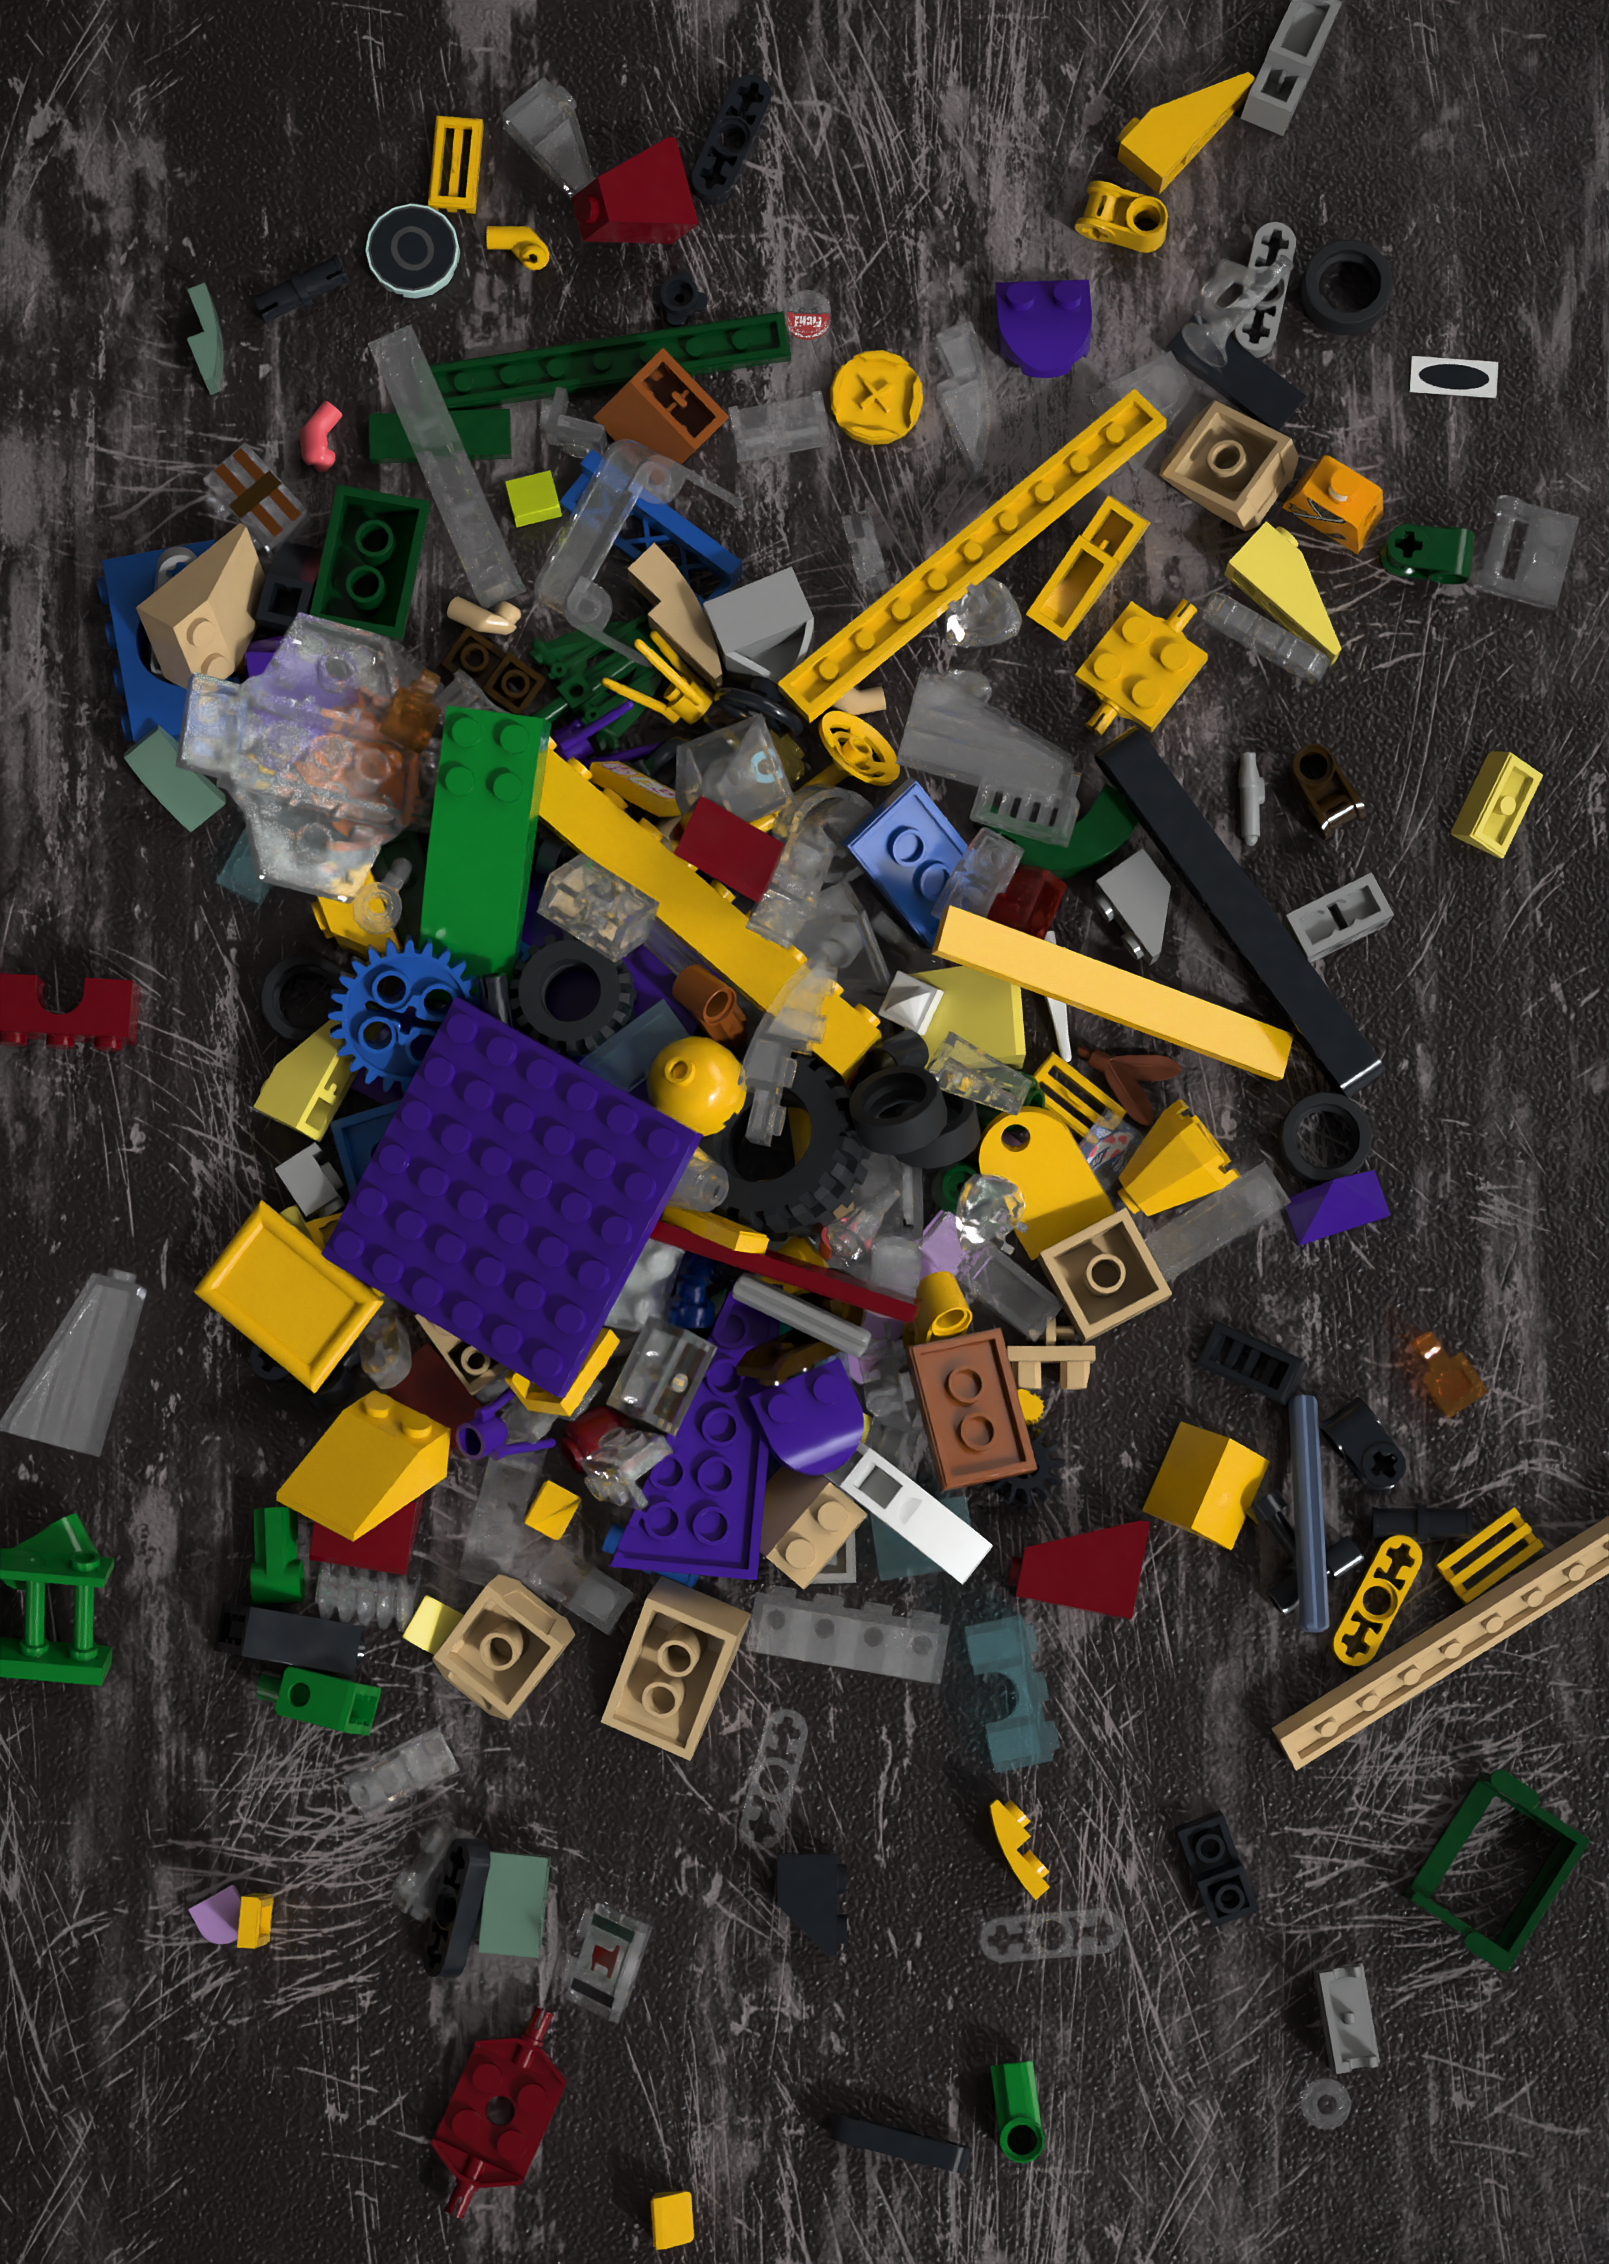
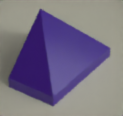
[1283,1170,1390,1246]

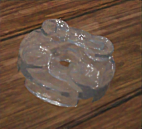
[841,509,892,607]

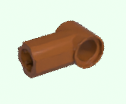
[672,964,749,1048]

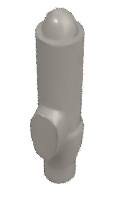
[1238,752,1265,846]

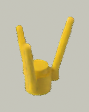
[601,630,714,725]

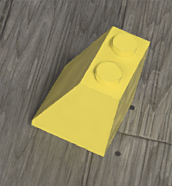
[903,966,1026,1076]

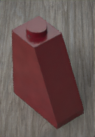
[572,137,699,244]
[1007,1520,1150,1620]

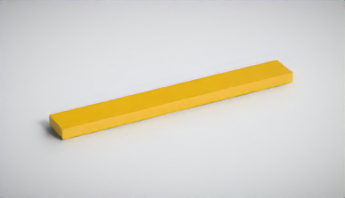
[931,905,1294,1082]

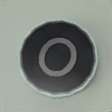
[366,204,460,299]

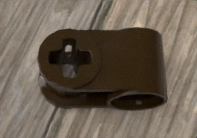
[1287,744,1367,840]

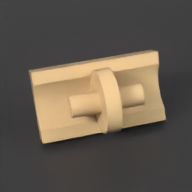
[1006,1312,1096,1390]

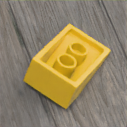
[276,1390,451,1542]

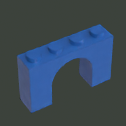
[97,539,253,746]

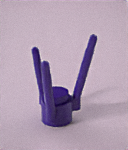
[552,691,661,770]
[456,1386,556,1461]

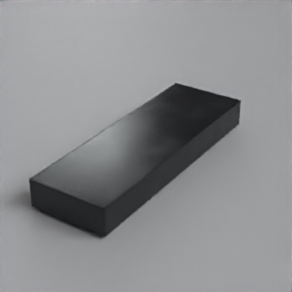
[1165,311,1306,432]

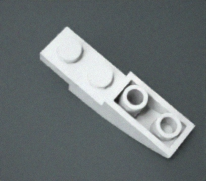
[823,1441,993,1585]

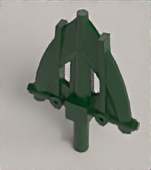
[528,612,680,752]

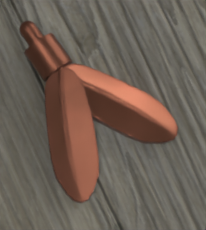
[1078,1046,1181,1126]

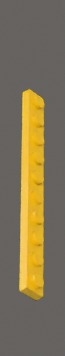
[777,388,1167,723]

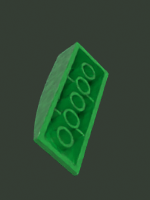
[419,705,551,1011]

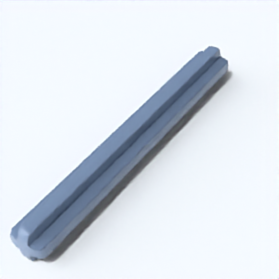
[1289,1395,1329,1633]

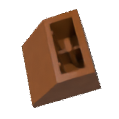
[593,348,729,486]

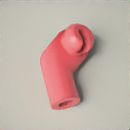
[299,401,343,472]

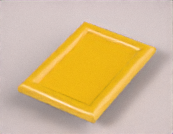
[193,1200,384,1393]

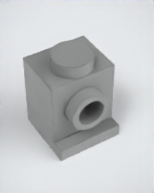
[275,1142,346,1221]

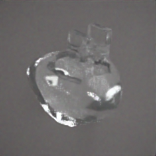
[944,576,1022,648]
[956,1173,1029,1255]

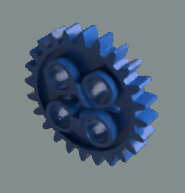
[328,935,481,1094]

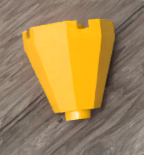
[1117,1099,1241,1216]

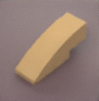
[627,542,723,691]

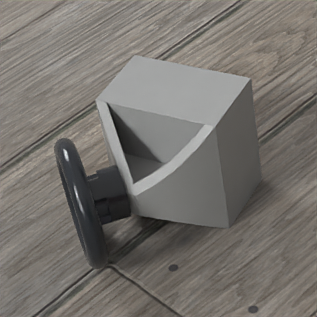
[703,567,814,737]

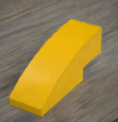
[1026,496,1151,641]

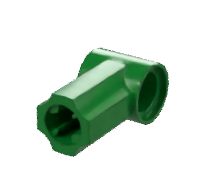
[250,1507,305,1605]
[990,2061,1045,2163]

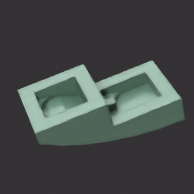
[187,283,223,395]
[124,724,226,832]

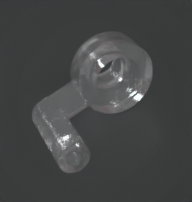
[353,858,412,934]

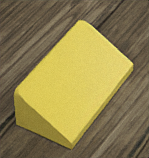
[1451,751,1543,859]

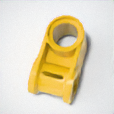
[1075,181,1168,253]
[902,1271,972,1349]

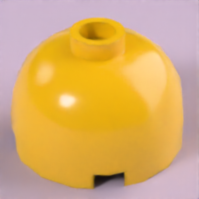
[646,1036,748,1137]

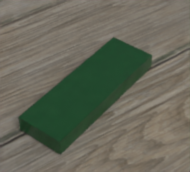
[369,409,512,464]

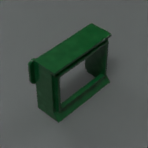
[1401,1769,1591,1971]

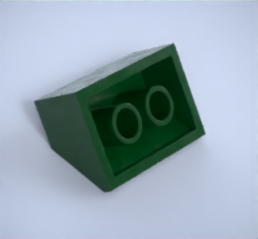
[309,484,431,644]

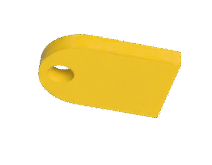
[978,1106,1116,1260]

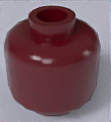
[560,1406,636,1477]

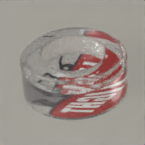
[784,290,831,340]

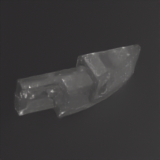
[737,950,838,1147]

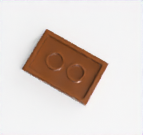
[905,1327,1037,1492]

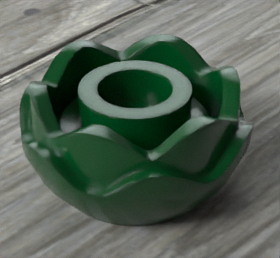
[931,1158,991,1219]

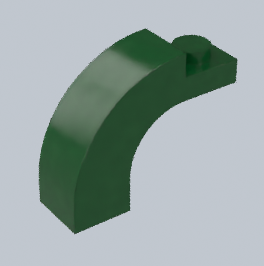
[973,783,1140,880]

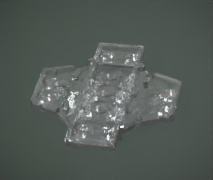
[175,612,442,904]

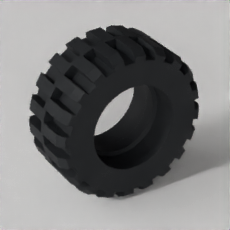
[682,1047,871,1242]

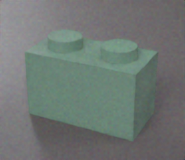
[472,1851,551,1958]

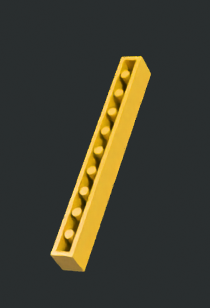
[538,737,883,1083]

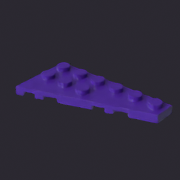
[608,1280,783,1580]

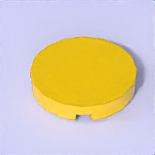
[830,350,923,445]

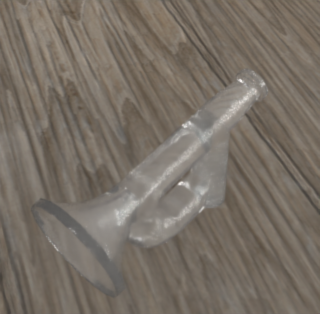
[1182,254,1293,368]

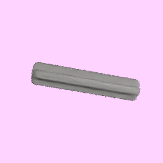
[732,1273,871,1357]

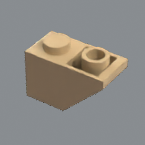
[415,1314,509,1396]

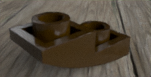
[439,626,547,715]

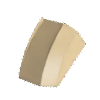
[1159,400,1299,531]
[432,1574,575,1721]

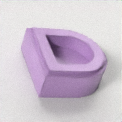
[188,1885,241,1944]

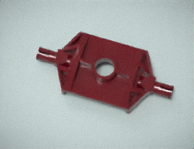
[430,2005,568,2219]

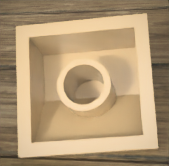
[760,1466,868,1590]

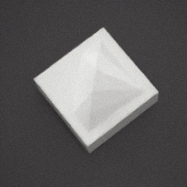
[878,970,944,1035]

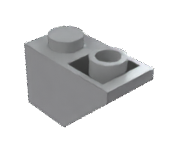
[1093,848,1171,966]

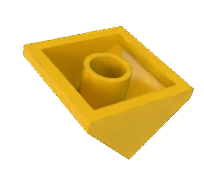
[1142,1422,1270,1551]

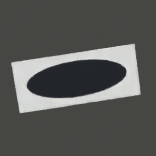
[1410,356,1498,398]

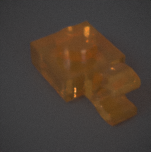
[378,668,442,755]
[1410,1331,1489,1419]

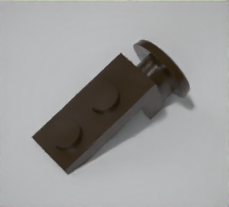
[736,1268,867,1386]

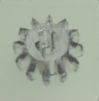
[862,1235,921,1319]

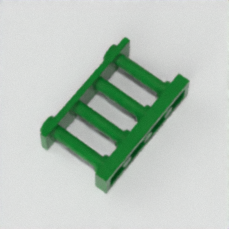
[0,1548,114,1686]

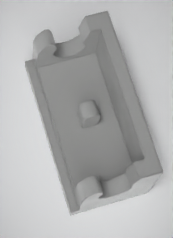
[1313,1963,1380,2074]

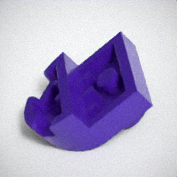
[995,279,1092,378]
[748,1358,864,1476]

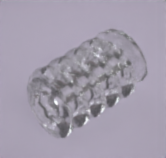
[315,1562,421,1632]

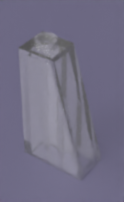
[895,667,1082,810]
[0,1268,147,1458]

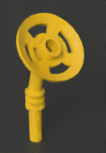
[747,711,900,832]

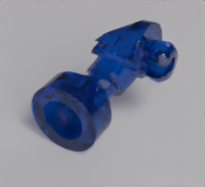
[664,1249,722,1328]

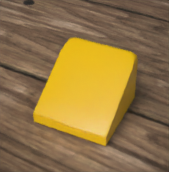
[651,2191,694,2250]

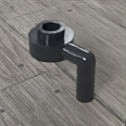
[301,1335,368,1409]

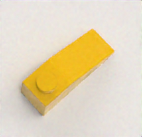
[1117,72,1255,195]

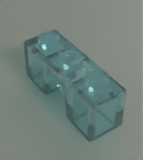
[963,1615,1060,1773]

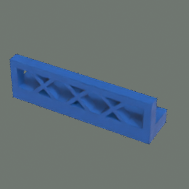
[559,449,743,612]

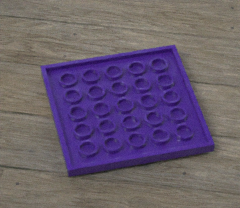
[322,997,703,1398]

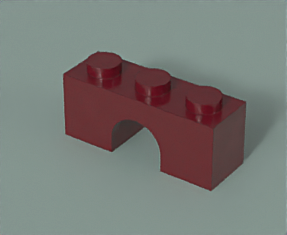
[0,973,141,1052]

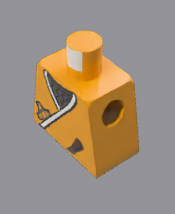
[1282,454,1384,555]

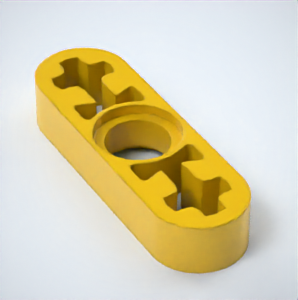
[1331,1535,1422,1666]

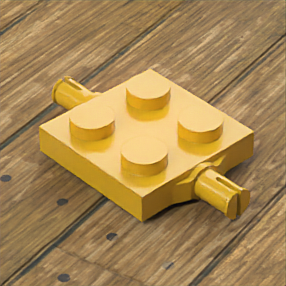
[1075,599,1208,737]

